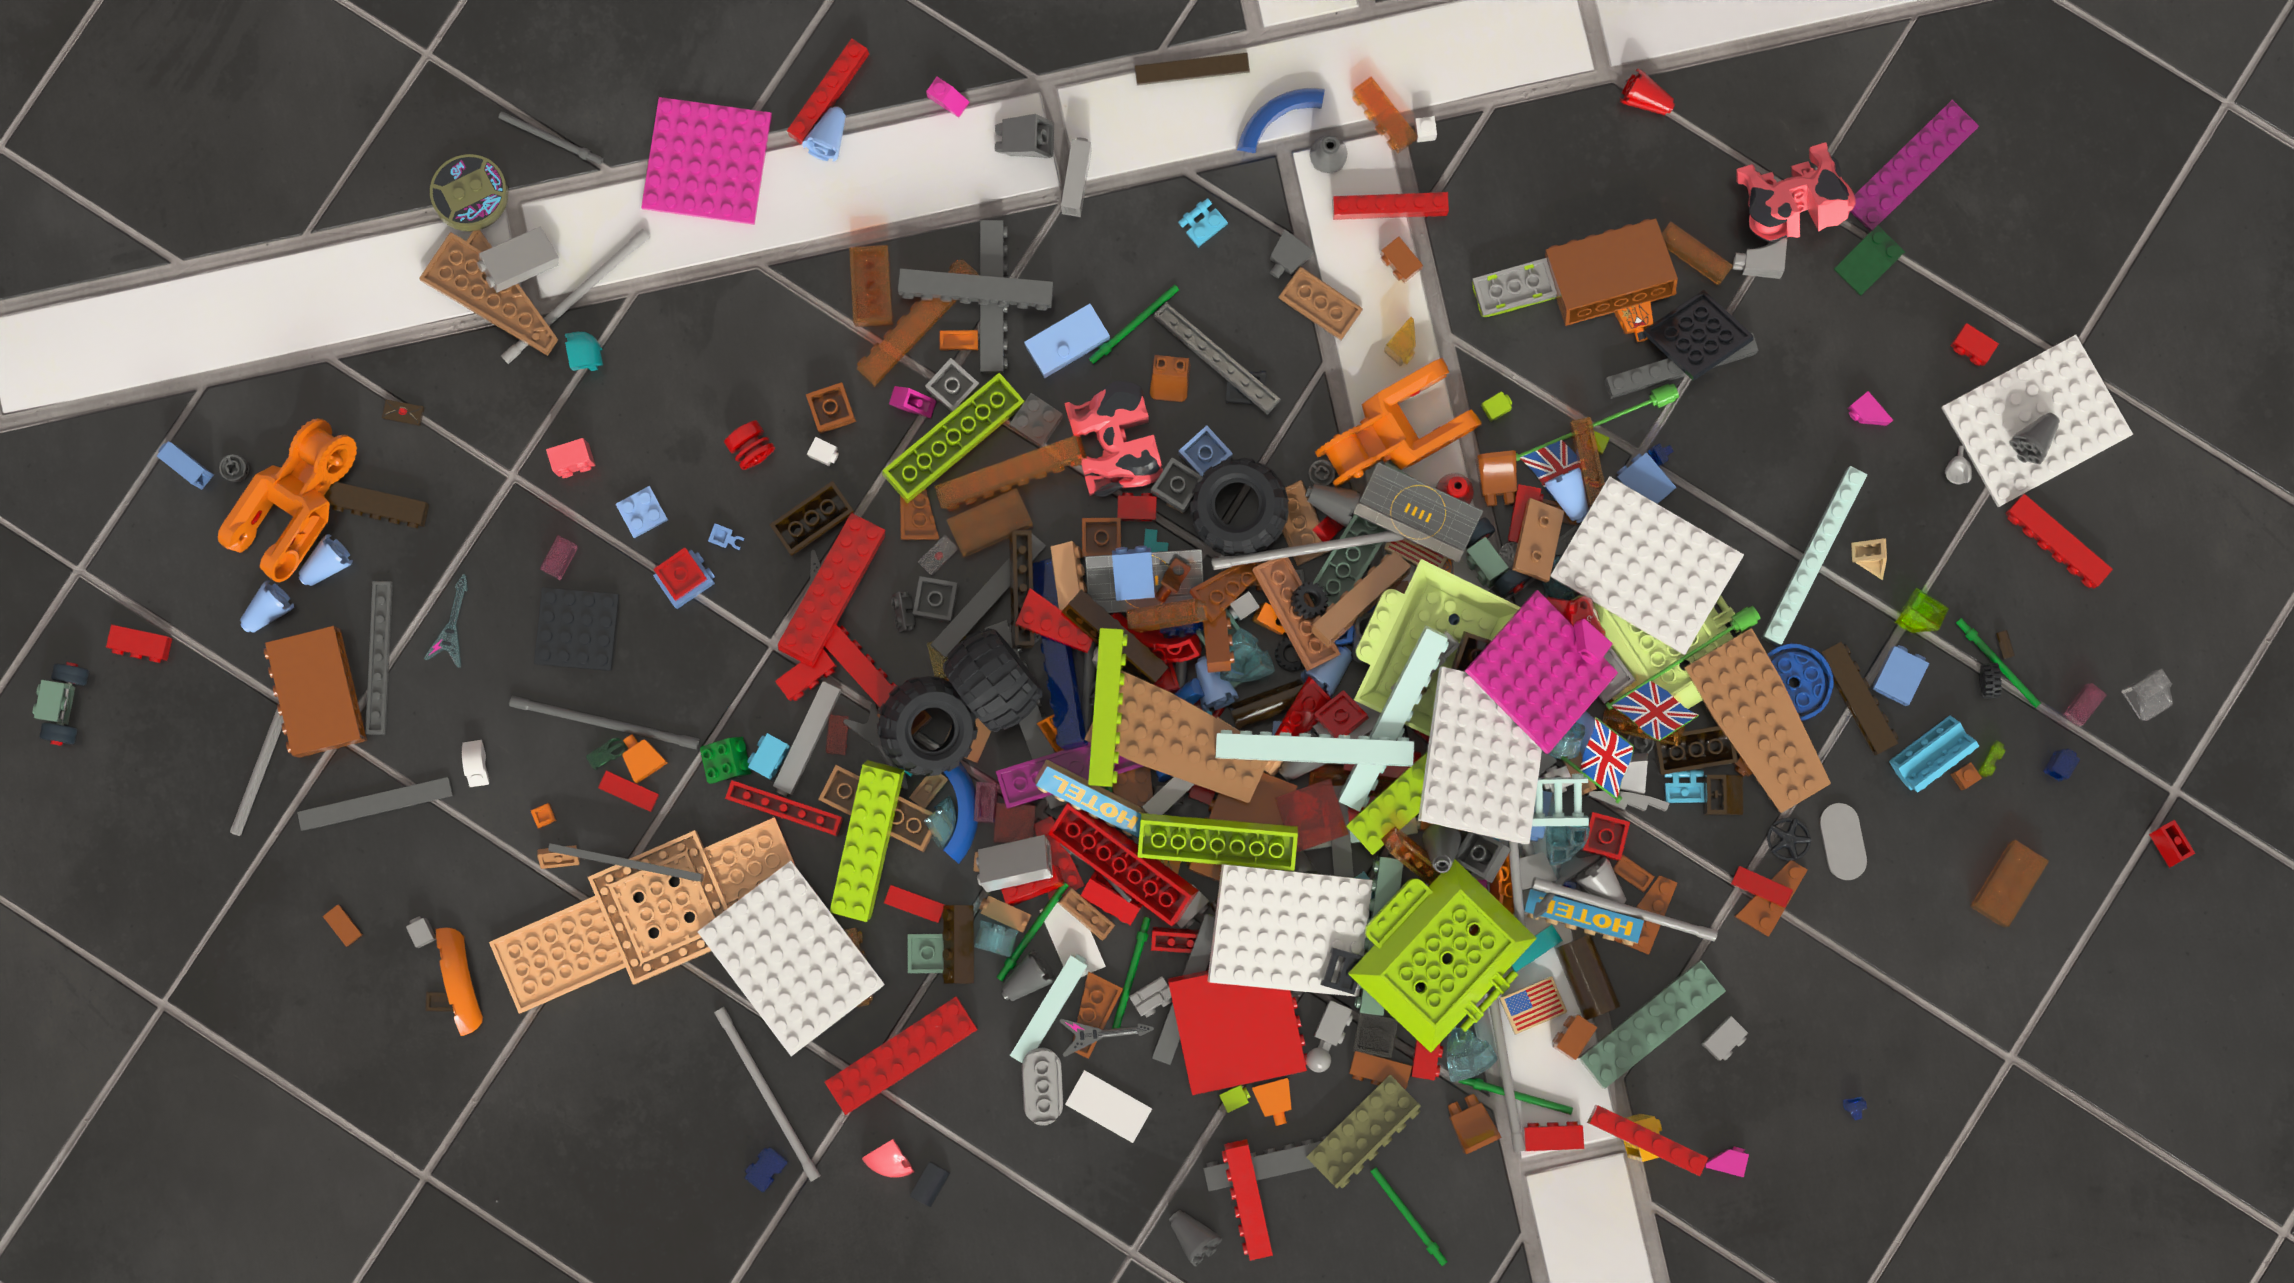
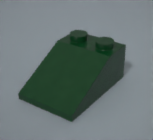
[1834,225,1905,296]

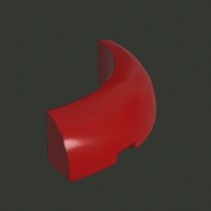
[1110,612,1202,664]

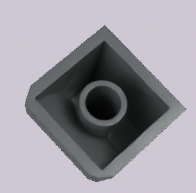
[995,114,1054,158]

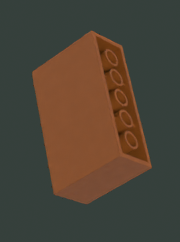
[1545,219,1678,326]
[264,626,367,758]
[1187,772,1297,883]

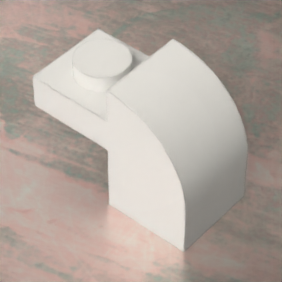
[462,740,489,787]

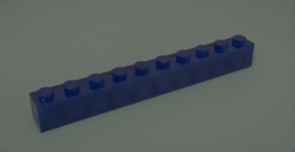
[1032,558,1088,751]

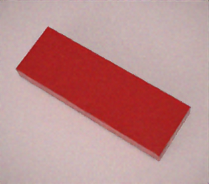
[598,771,659,812]
[1731,866,1793,908]
[884,885,945,923]

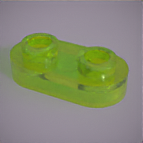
[1978,741,2006,778]

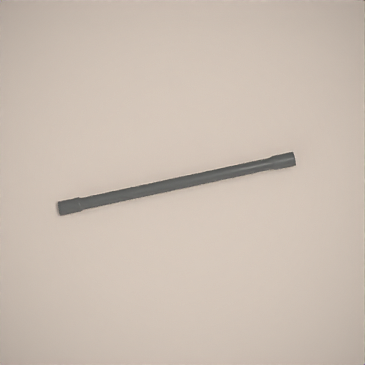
[509,695,700,750]

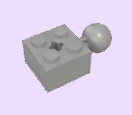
[1306,1000,1354,1072]

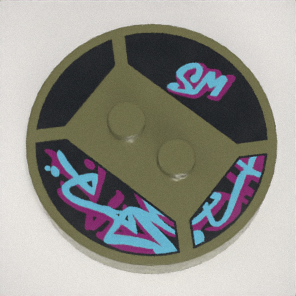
[430,154,508,231]

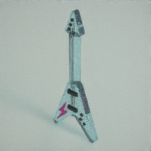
[424,575,468,668]

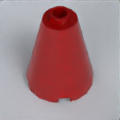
[1620,68,1675,115]
[1436,473,1474,504]

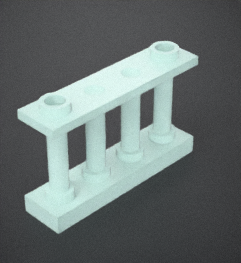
[1532,773,1589,826]

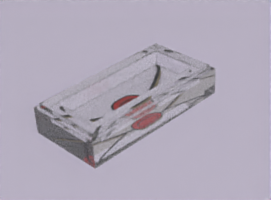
[918,535,959,576]

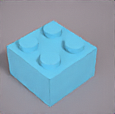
[748,733,791,781]

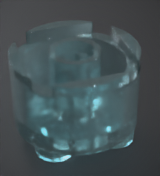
[1548,722,1585,759]
[974,920,1018,957]

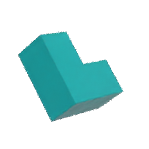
[1144,529,1168,552]

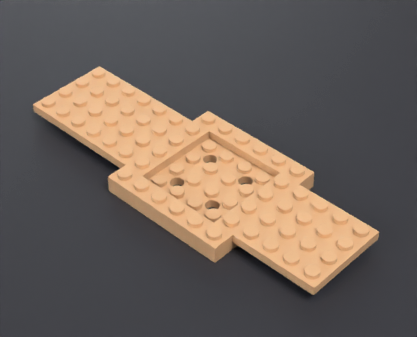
[489,817,796,1014]

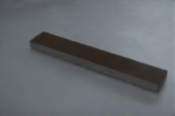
[1135,52,1250,86]

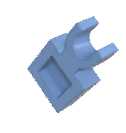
[708,523,744,550]

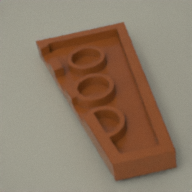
[900,489,939,540]
[1189,562,1260,623]
[1734,861,1807,937]
[1614,875,1677,955]
[1072,971,1123,1059]

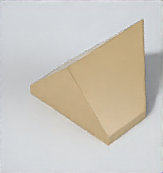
[1851,538,1887,580]

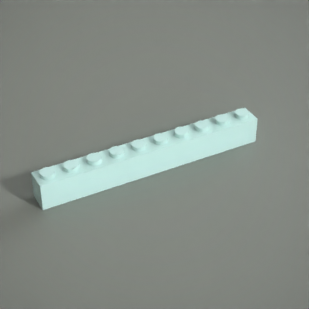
[1761,466,1867,647]
[1338,625,1449,812]
[1215,730,1414,767]

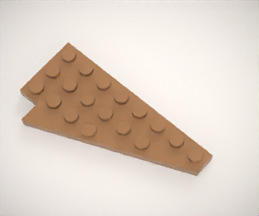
[419,230,558,356]

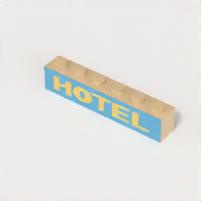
[1035,760,1148,837]
[1524,889,1644,946]

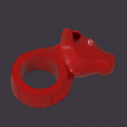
[1545,596,1606,636]

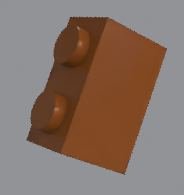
[1380,236,1423,283]

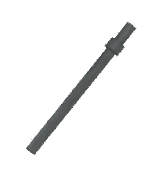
[498,111,604,165]

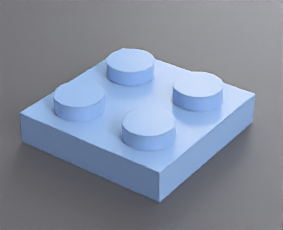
[616,486,668,538]

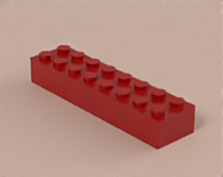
[778,513,885,667]
[1048,803,1199,926]
[825,997,978,1115]

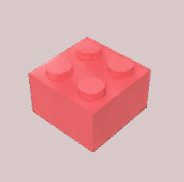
[546,438,595,478]

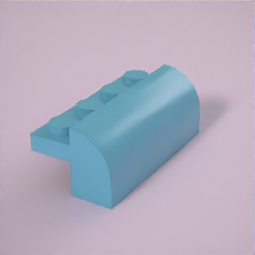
[1889,715,1979,792]

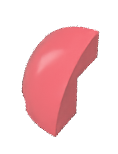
[862,1139,915,1178]

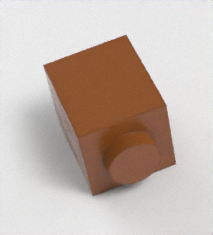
[1950,762,1982,790]

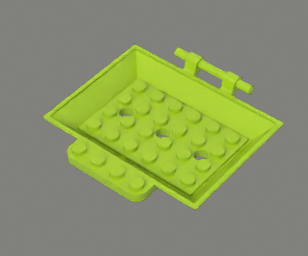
[1348,859,1537,1052]

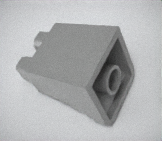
[1733,237,1787,279]

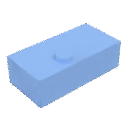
[1024,304,1110,378]

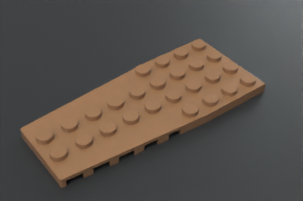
[1684,628,1831,813]
[1085,671,1268,803]

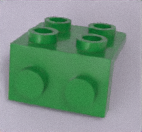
[700,737,751,784]

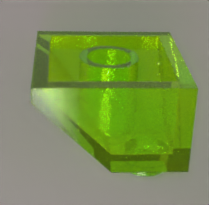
[1895,588,1949,633]

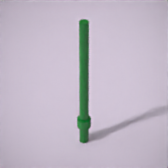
[1088,284,1179,364]
[1956,618,2041,708]
[996,882,1069,982]
[1112,917,1151,1029]
[1458,1075,1573,1115]
[1370,1167,1448,1266]

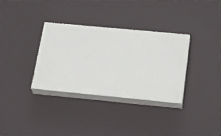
[1039,902,1106,977]
[1065,1070,1152,1143]

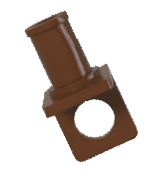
[1155,558,1191,603]

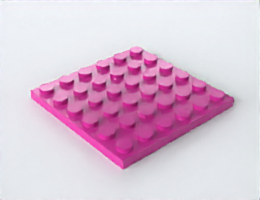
[641,97,772,225]
[1465,590,1618,754]

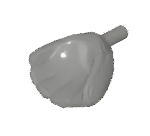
[1945,446,1972,484]

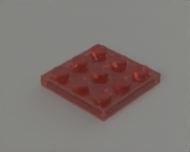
[1275,779,1349,853]

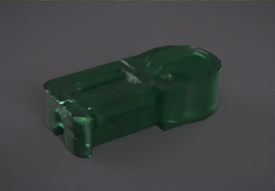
[586,738,626,770]

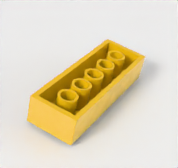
[1623,1114,1662,1162]

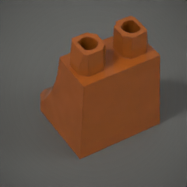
[1149,355,1191,402]
[1475,450,1517,507]
[1448,1094,1502,1154]

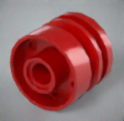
[724,420,775,470]

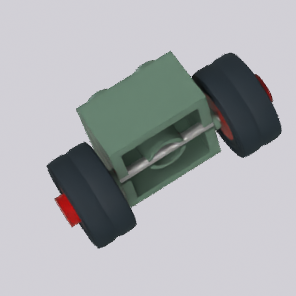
[1465,517,1531,597]
[33,662,89,746]

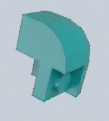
[565,332,603,371]

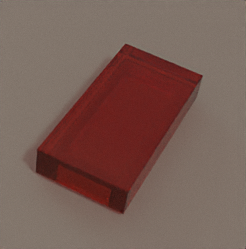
[826,715,849,755]

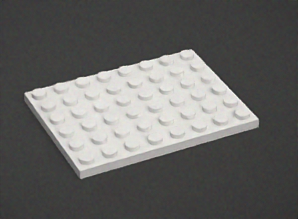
[1941,335,2133,507]
[1550,476,1744,655]
[1418,667,1542,845]
[698,861,885,1056]
[1207,864,1373,997]

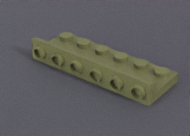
[1306,1075,1421,1188]

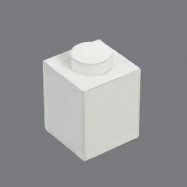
[1414,116,1437,142]
[807,437,839,466]

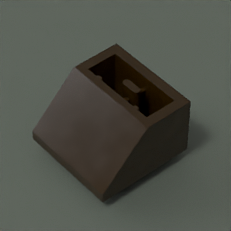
[1703,775,1743,815]

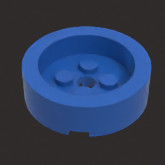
[1767,644,1833,721]

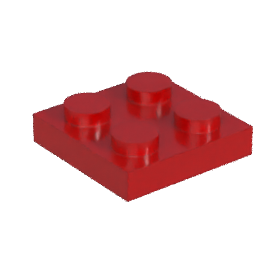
[653,548,708,601]
[1314,690,1369,738]

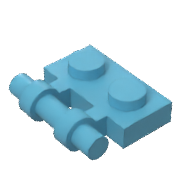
[1178,198,1228,248]
[1664,769,1705,803]

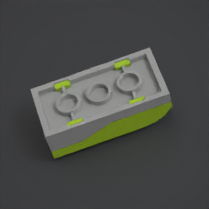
[1472,258,1557,317]

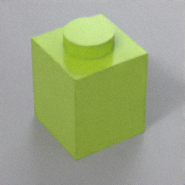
[1481,392,1512,422]
[1219,1085,1250,1113]

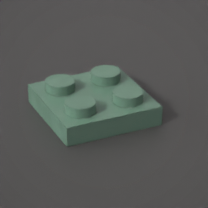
[908,934,944,973]

